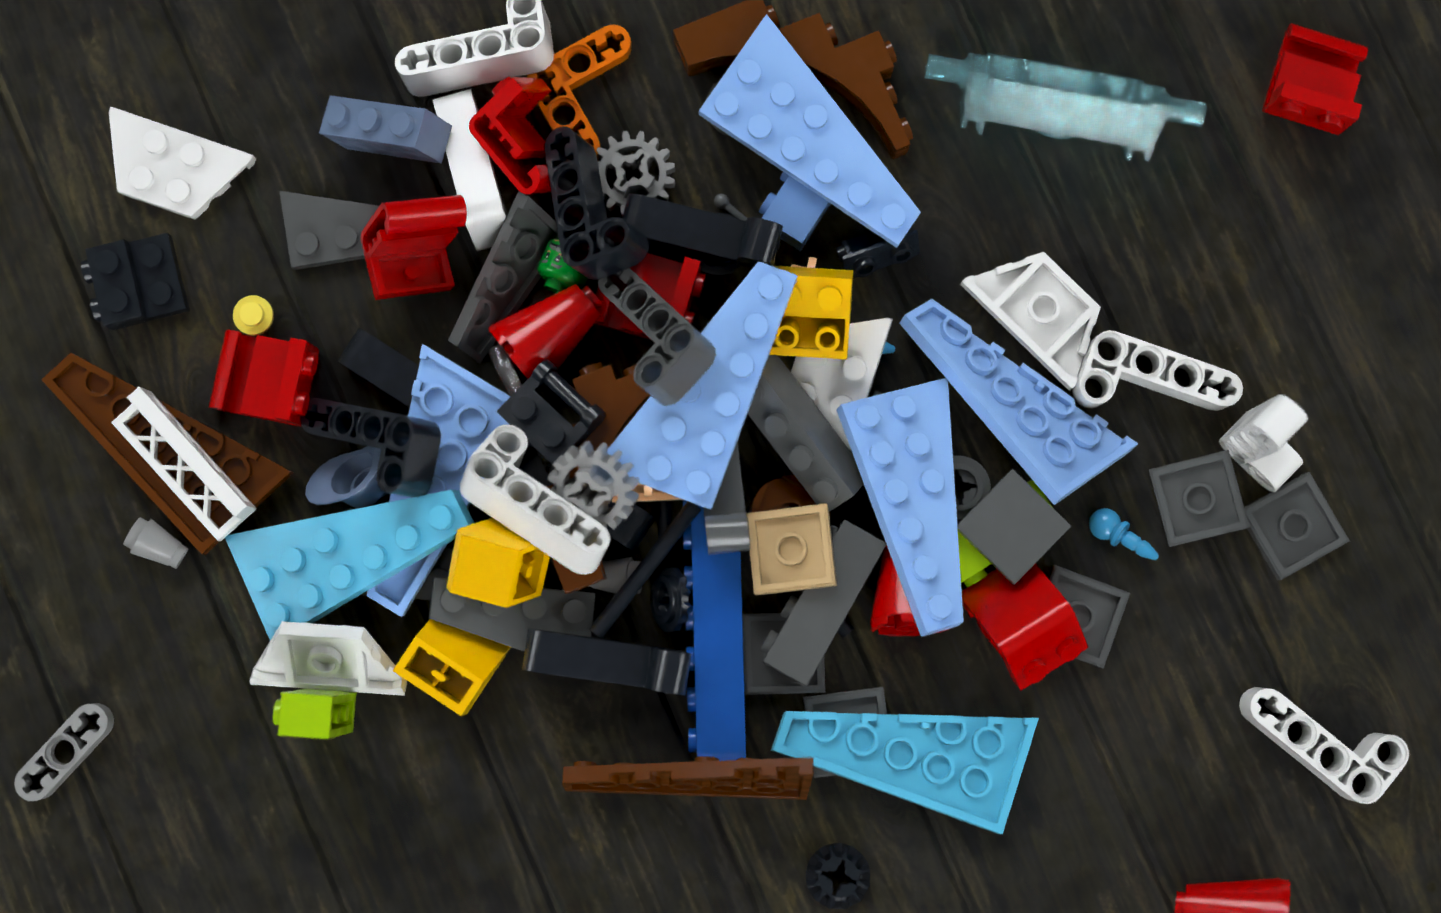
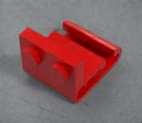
[1262,23,1368,135]
[469,77,552,194]
[361,195,467,300]
[595,253,706,341]
[208,330,319,427]
[962,563,1089,691]

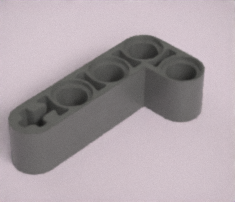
[598,268,716,406]
[703,442,750,555]

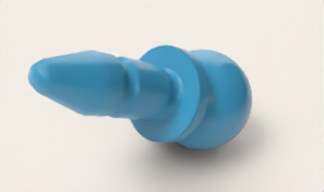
[1089,508,1159,560]

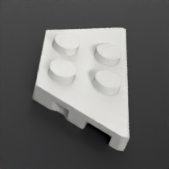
[109,107,256,220]
[960,252,1101,391]
[791,318,893,451]
[250,621,407,696]

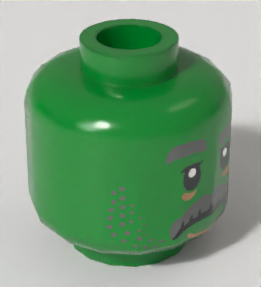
[537,238,588,294]

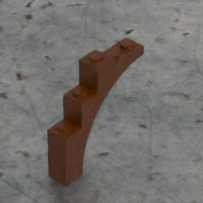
[673,0,913,160]
[547,362,650,594]

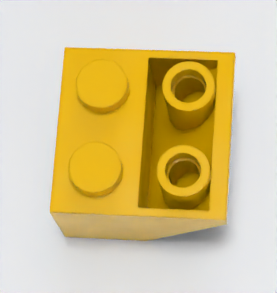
[769,266,853,359]
[446,518,550,608]
[393,619,511,716]

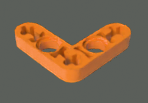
[527,24,632,161]

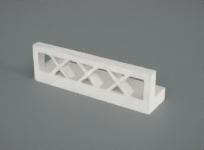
[111,387,257,541]

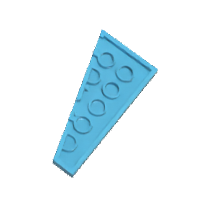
[225,489,474,640]
[771,711,1039,834]

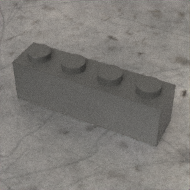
[748,355,864,512]
[760,519,886,687]

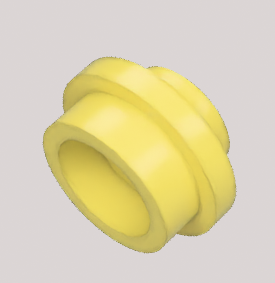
[233,295,274,335]

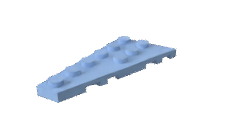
[699,14,921,248]
[607,261,798,510]
[899,299,1138,505]
[366,344,511,617]
[836,378,964,637]

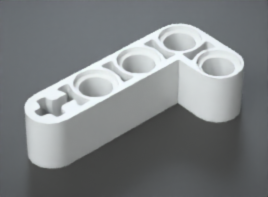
[394,0,554,97]
[433,89,508,251]
[1072,330,1243,411]
[1219,395,1308,493]
[460,425,610,575]
[1239,687,1409,804]

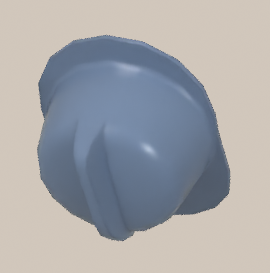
[305,446,390,508]

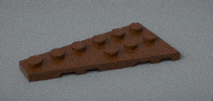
[41,353,294,555]
[562,756,814,800]

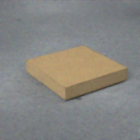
[746,503,837,596]

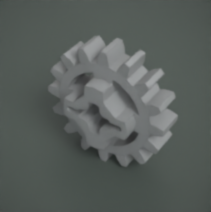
[596,131,675,217]
[547,441,639,529]

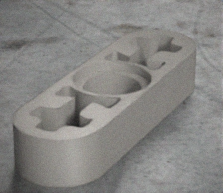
[14,703,114,801]

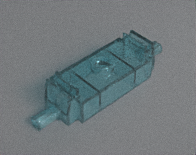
[925,53,1207,161]

